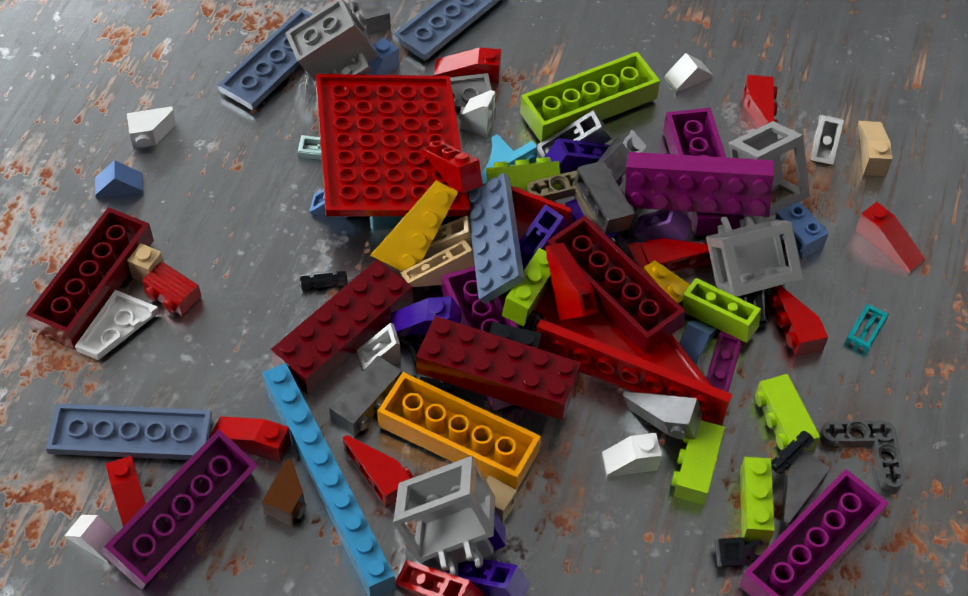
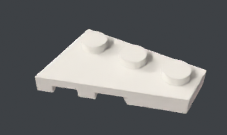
[75,290,159,360]

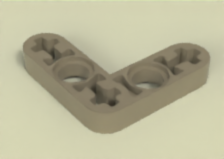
[527,171,600,229]

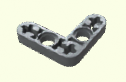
[819,420,905,493]

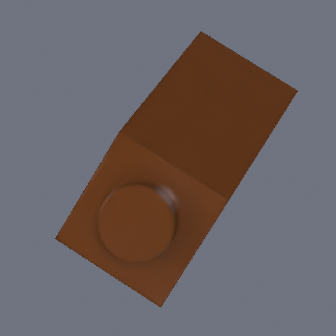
[262,459,306,526]

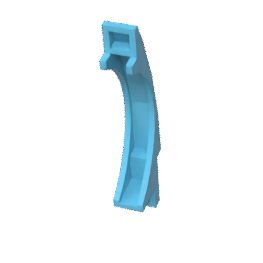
[370,134,537,231]

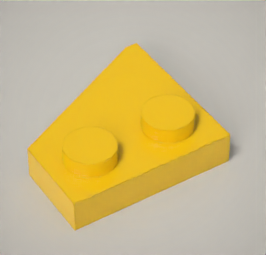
[642,261,690,304]

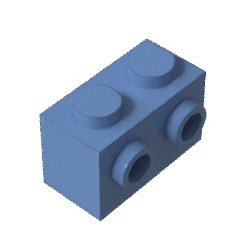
[775,201,829,259]

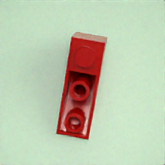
[744,74,778,128]
[421,141,483,193]
[545,243,598,320]
[769,285,828,356]

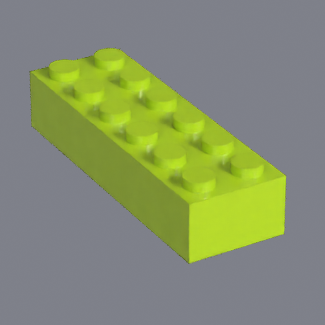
[520,51,660,142]

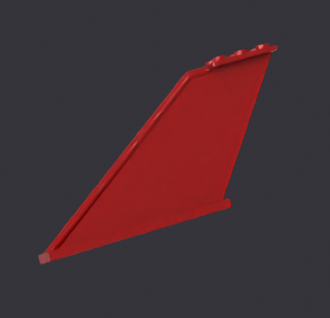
[511,186,732,426]

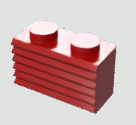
[142,262,201,316]

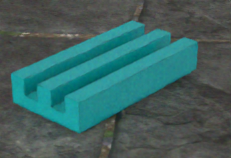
[845,304,889,353]

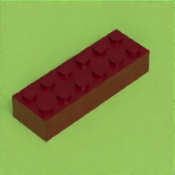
[26,207,154,349]
[547,215,685,354]
[270,259,413,395]
[416,316,581,421]

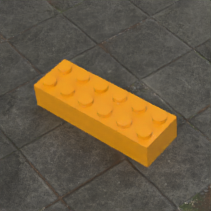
[377,372,541,490]

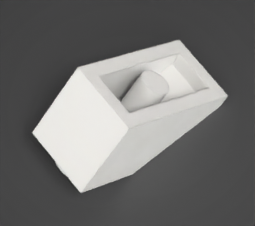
[459,90,495,137]
[127,106,176,149]
[810,115,844,165]
[602,433,662,477]

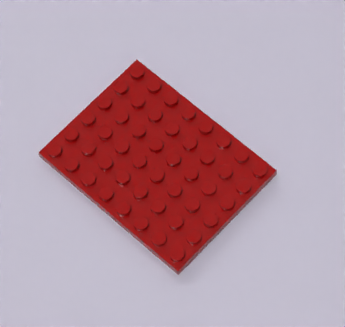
[315,74,470,217]

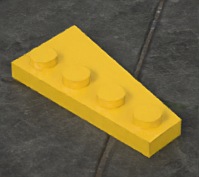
[370,180,458,271]

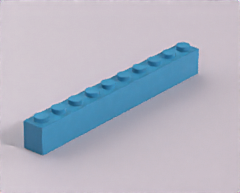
[262,363,396,596]

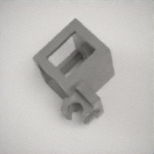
[285,0,379,81]
[728,121,810,219]
[706,215,803,297]
[393,456,495,576]

